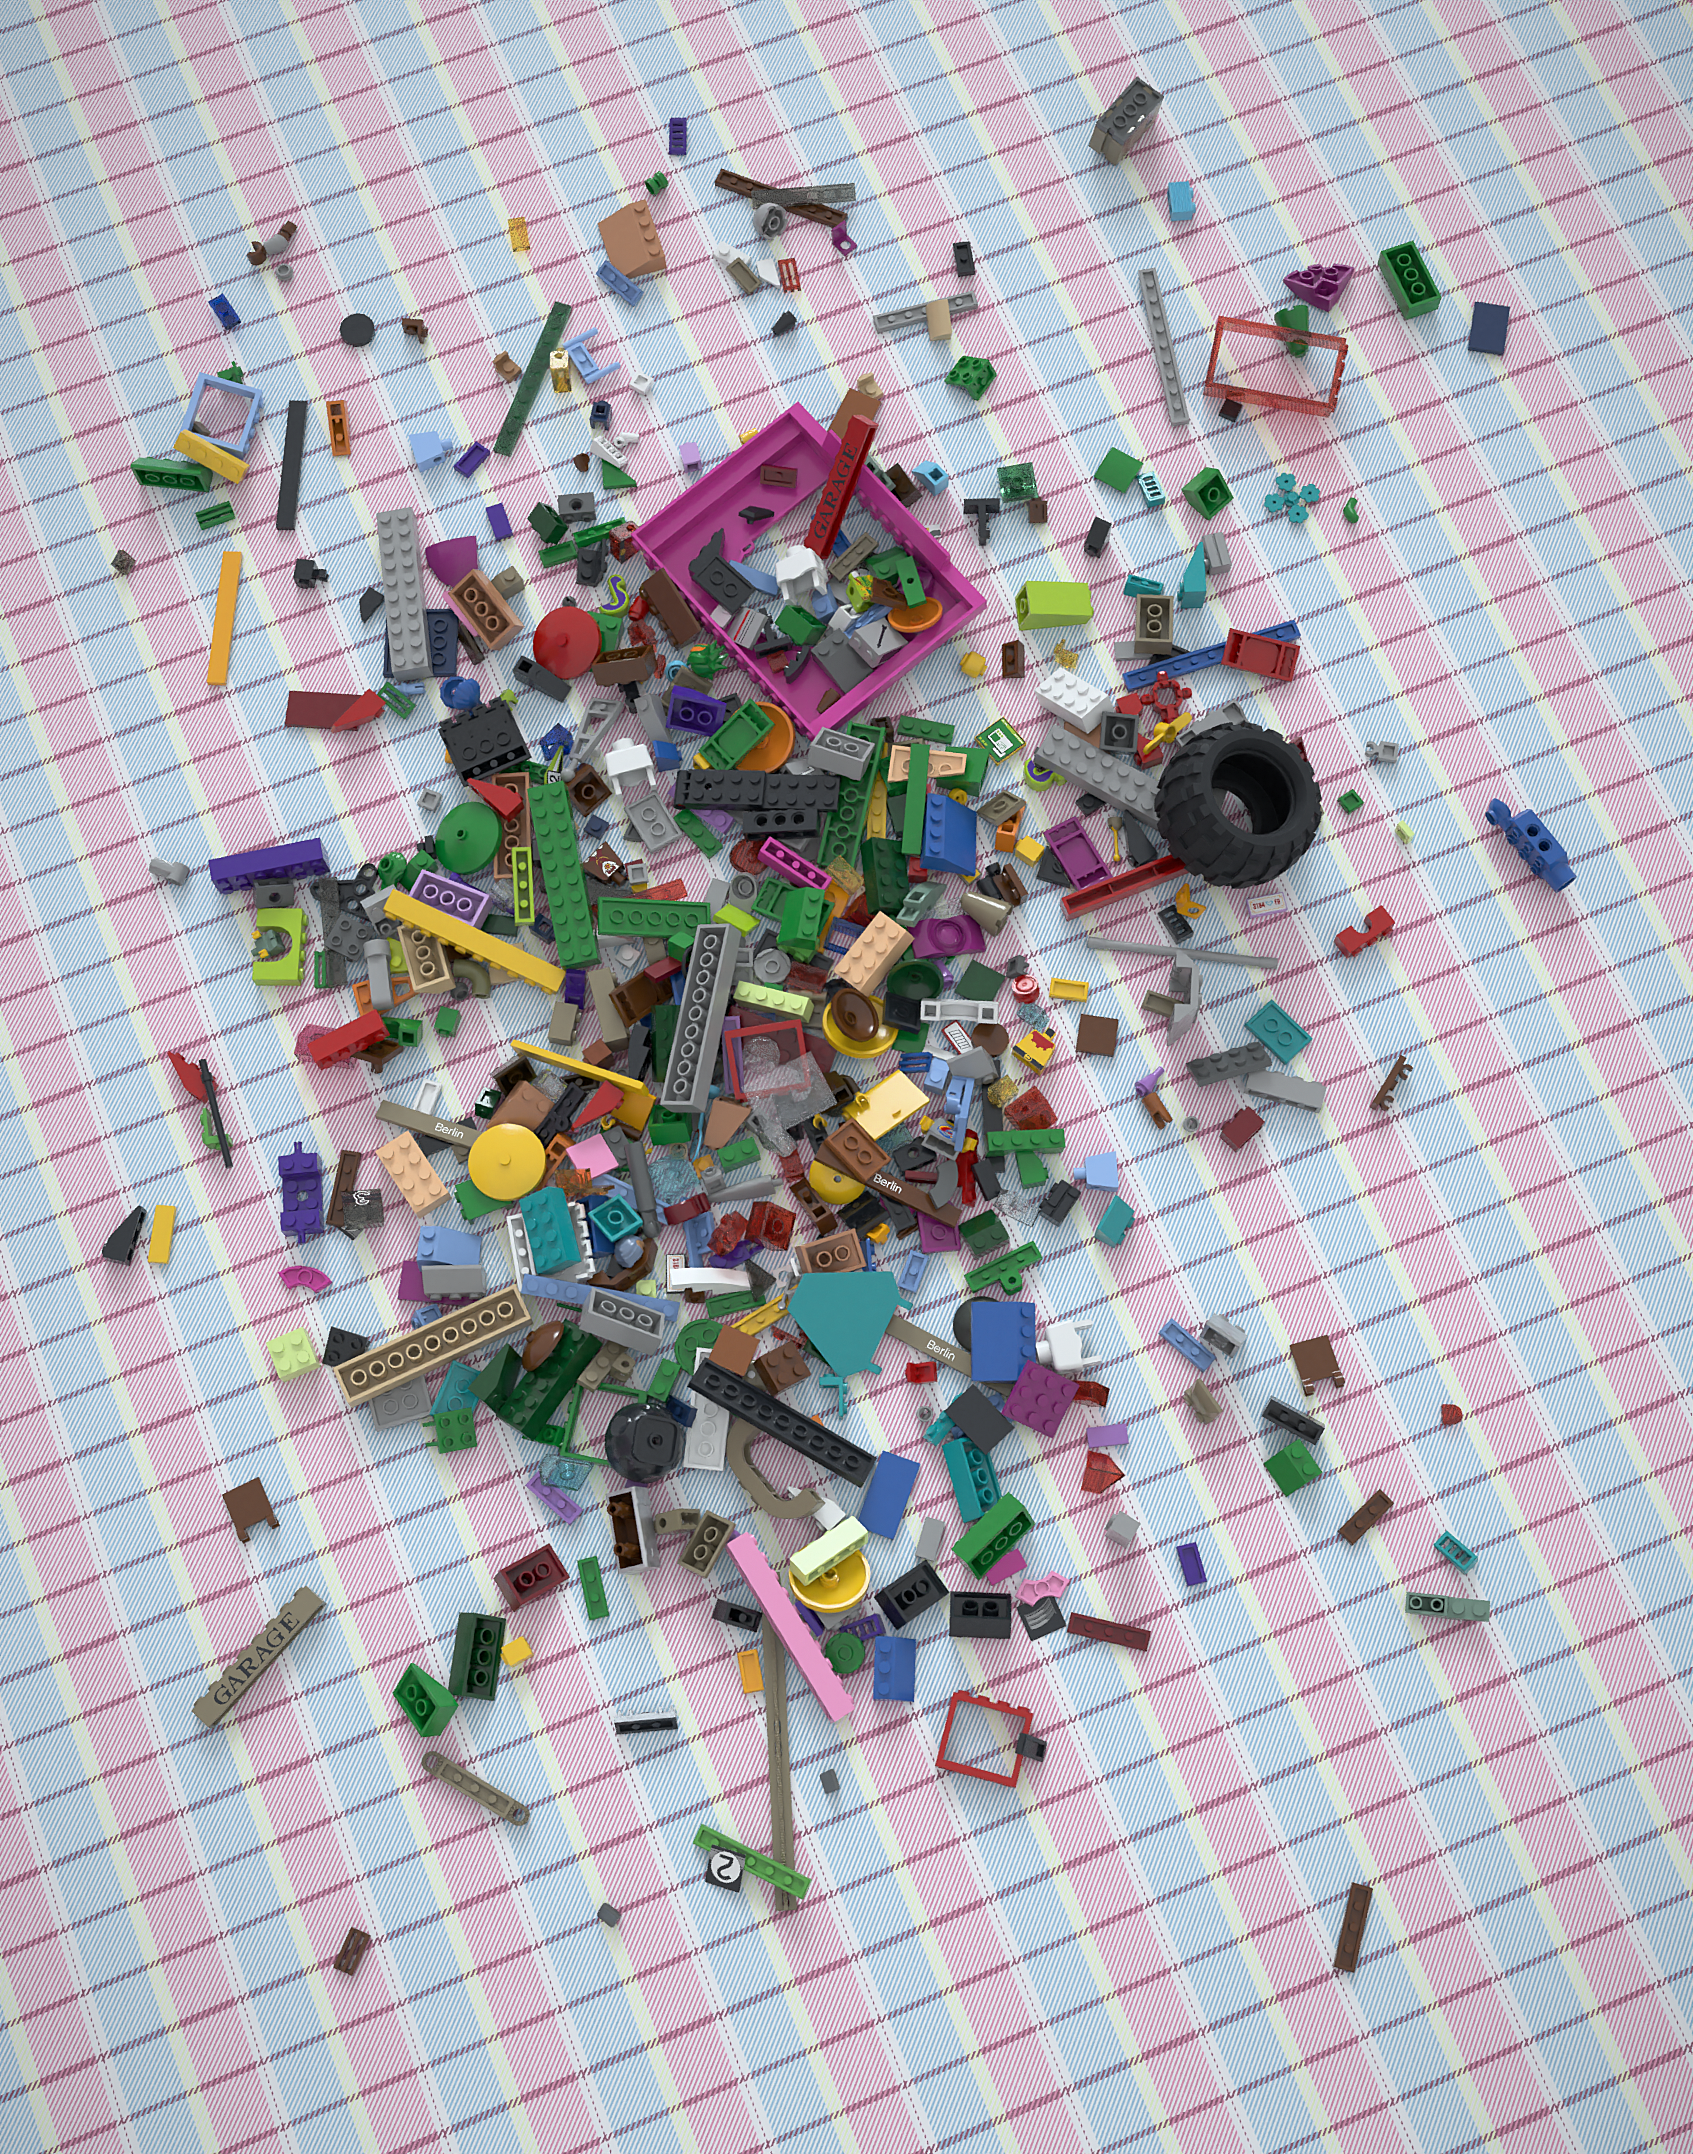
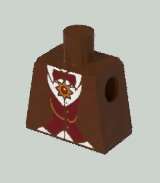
[583,841,627,887]

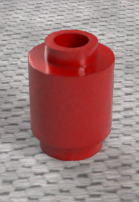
[628,596,649,624]

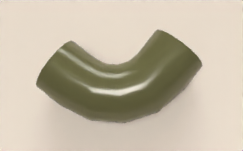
[453,959,491,999]

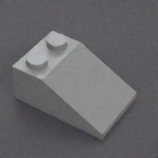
[1200,1313,1248,1358]

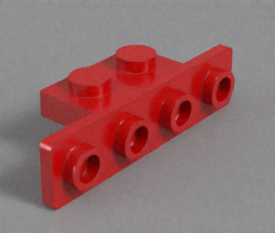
[947,1129,979,1208]

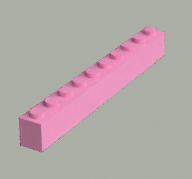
[724,1531,855,1723]

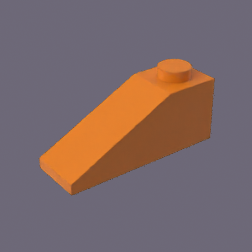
[326,400,351,456]
[994,801,1027,853]
[535,1132,577,1191]

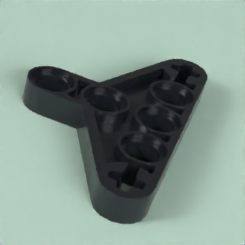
[310,863,378,922]

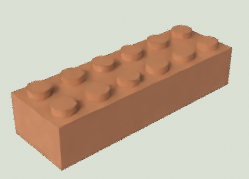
[492,772,534,887]

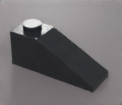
[1122,809,1158,868]
[102,1205,147,1266]

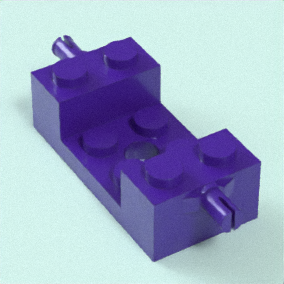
[278,1141,324,1245]

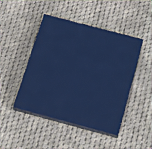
[383,609,459,678]

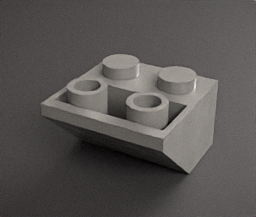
[360,884,403,939]

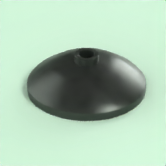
[953,1296,999,1352]

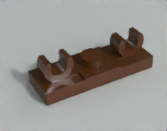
[1370,1055,1413,1112]

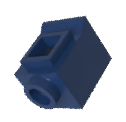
[589,400,612,431]
[529,912,556,945]

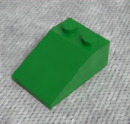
[587,611,625,673]
[393,1663,459,1737]

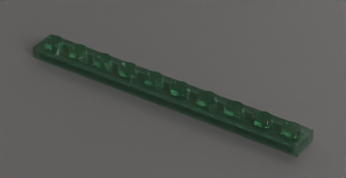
[493,301,572,457]

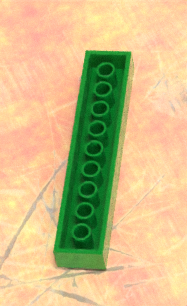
[527,780,602,971]

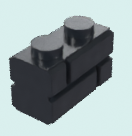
[1039,1179,1081,1227]

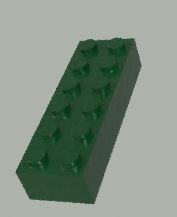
[496,1318,603,1442]

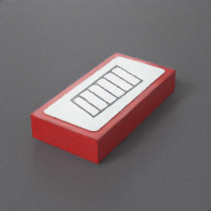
[941,1020,974,1055]

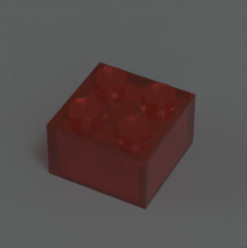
[744,1201,797,1251]

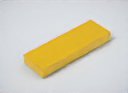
[148,1205,177,1264]

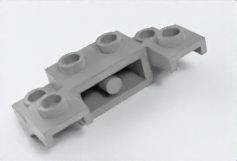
[1174,699,1249,749]

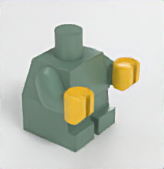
[251,930,286,959]

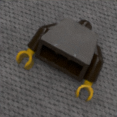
[807,1071,869,1130]

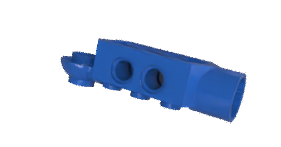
[1485,798,1577,893]

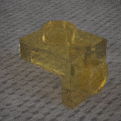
[1053,639,1079,669]

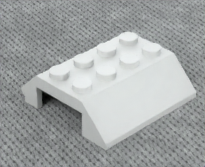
[506,1202,595,1292]

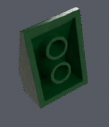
[468,1343,522,1414]

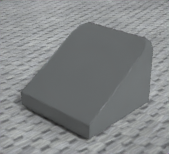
[820,1769,840,1794]
[597,1902,622,1928]

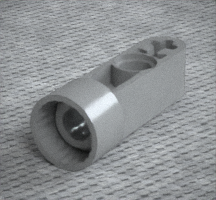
[363,939,394,1011]

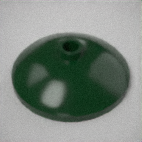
[887,959,944,1001]

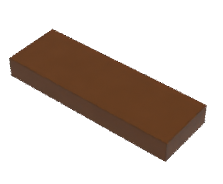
[1337,1489,1394,1546]

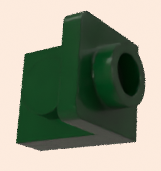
[475,1087,501,1120]

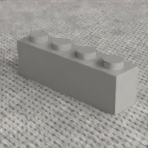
[1244,1068,1327,1113]

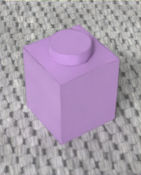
[679,442,702,473]

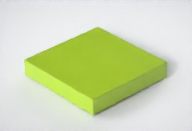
[712,903,761,937]

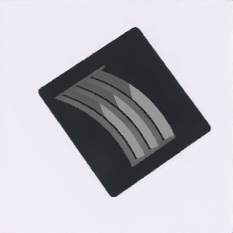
[1017,1597,1066,1641]

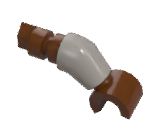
[246,221,298,266]

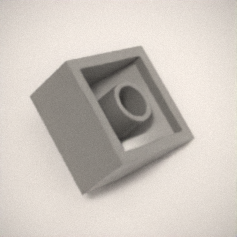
[946,1046,999,1091]

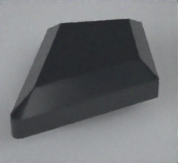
[739,506,774,524]

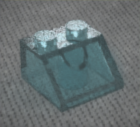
[648,1151,701,1204]

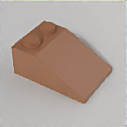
[486,1080,555,1132]
[794,1228,866,1274]

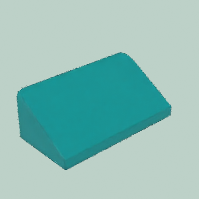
[1123,574,1164,598]

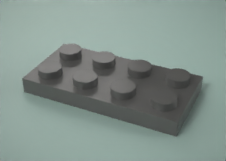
[1186,1042,1272,1087]

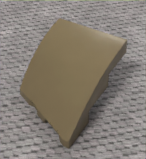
[661,665,713,716]

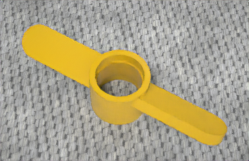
[1143,712,1192,754]

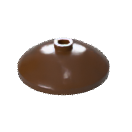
[831,988,879,1042]
[522,1320,564,1371]

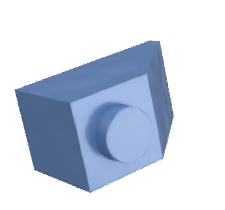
[812,584,839,624]

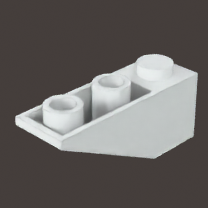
[787,1486,846,1533]

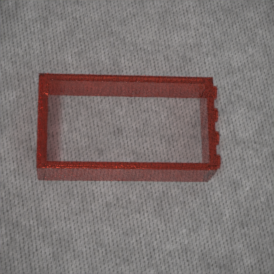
[1203,316,1349,418]

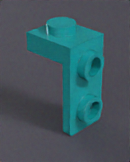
[819,1374,847,1420]

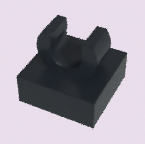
[416,835,437,859]

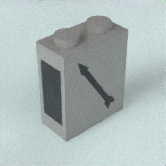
[848,618,908,668]

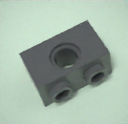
[558,492,597,524]
[253,877,294,908]

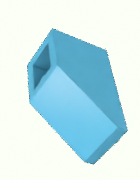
[912,460,949,497]

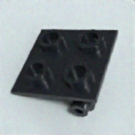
[322,1326,370,1367]

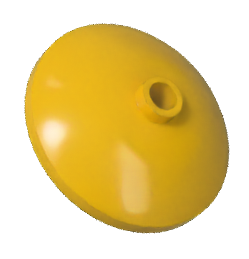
[809,1160,865,1205]

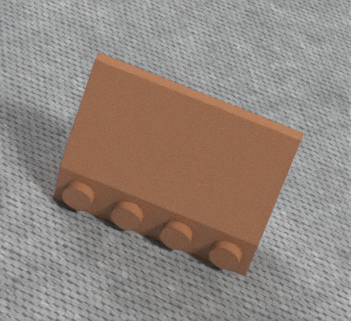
[597,199,667,279]

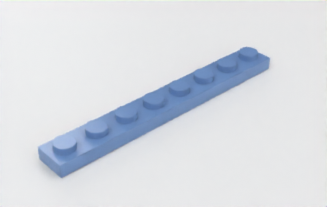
[521,1273,680,1322]

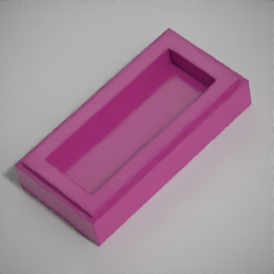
[986,1548,1028,1586]

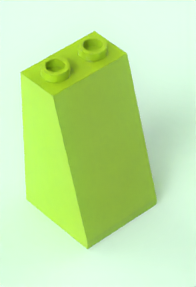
[1015,581,1094,631]

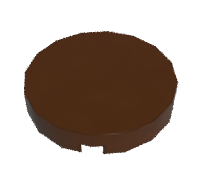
[971,1023,1009,1058]

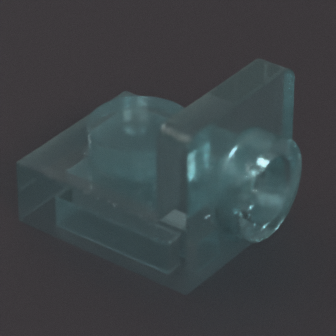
[1016,1003,1050,1032]

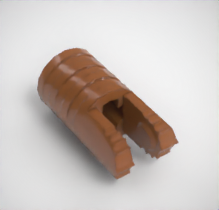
[1141,1092,1173,1130]

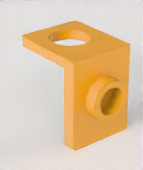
[1175,883,1206,919]

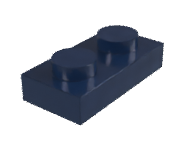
[666,1395,698,1428]

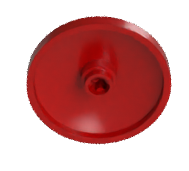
[533,606,602,680]

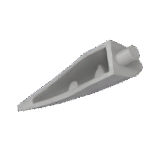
[707,1174,784,1203]

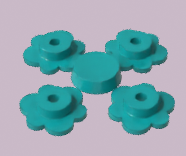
[1264,473,1320,524]

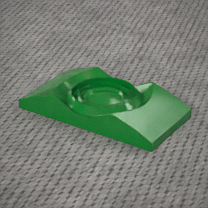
[698,698,775,770]
[751,876,835,937]

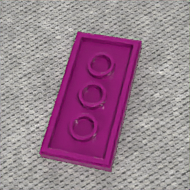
[397,1260,477,1307]

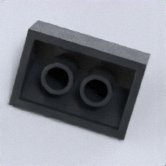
[949,1591,1012,1639]

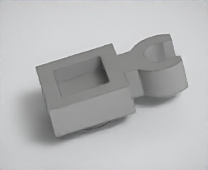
[1365,741,1399,764]

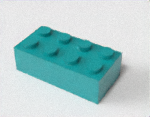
[519,1186,582,1275]

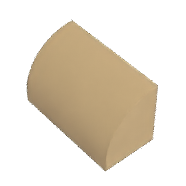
[925,299,952,341]

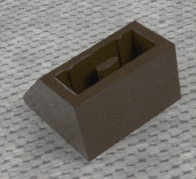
[885,463,923,508]

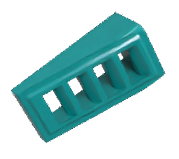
[1136,471,1166,508]
[1433,1530,1478,1575]

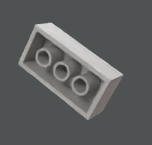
[579,1287,665,1356]

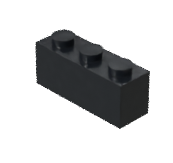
[1262,1395,1325,1445]

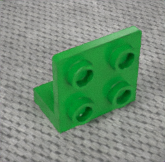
[944,355,997,401]

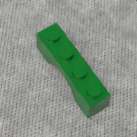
[984,1128,1066,1157]

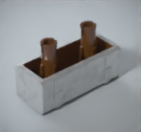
[606,1486,661,1575]

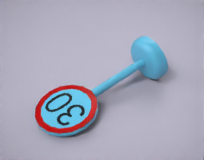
[689,1085,720,1163]

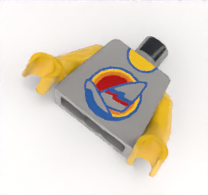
[919,1115,977,1161]

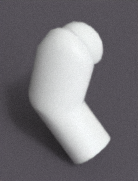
[614,432,639,448]

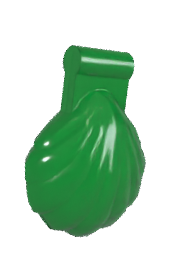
[377,851,407,891]

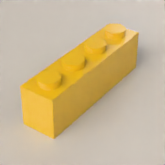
[173,429,250,484]

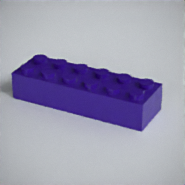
[208,837,331,895]

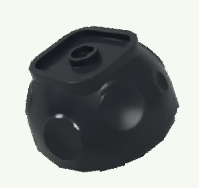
[605,1402,684,1484]

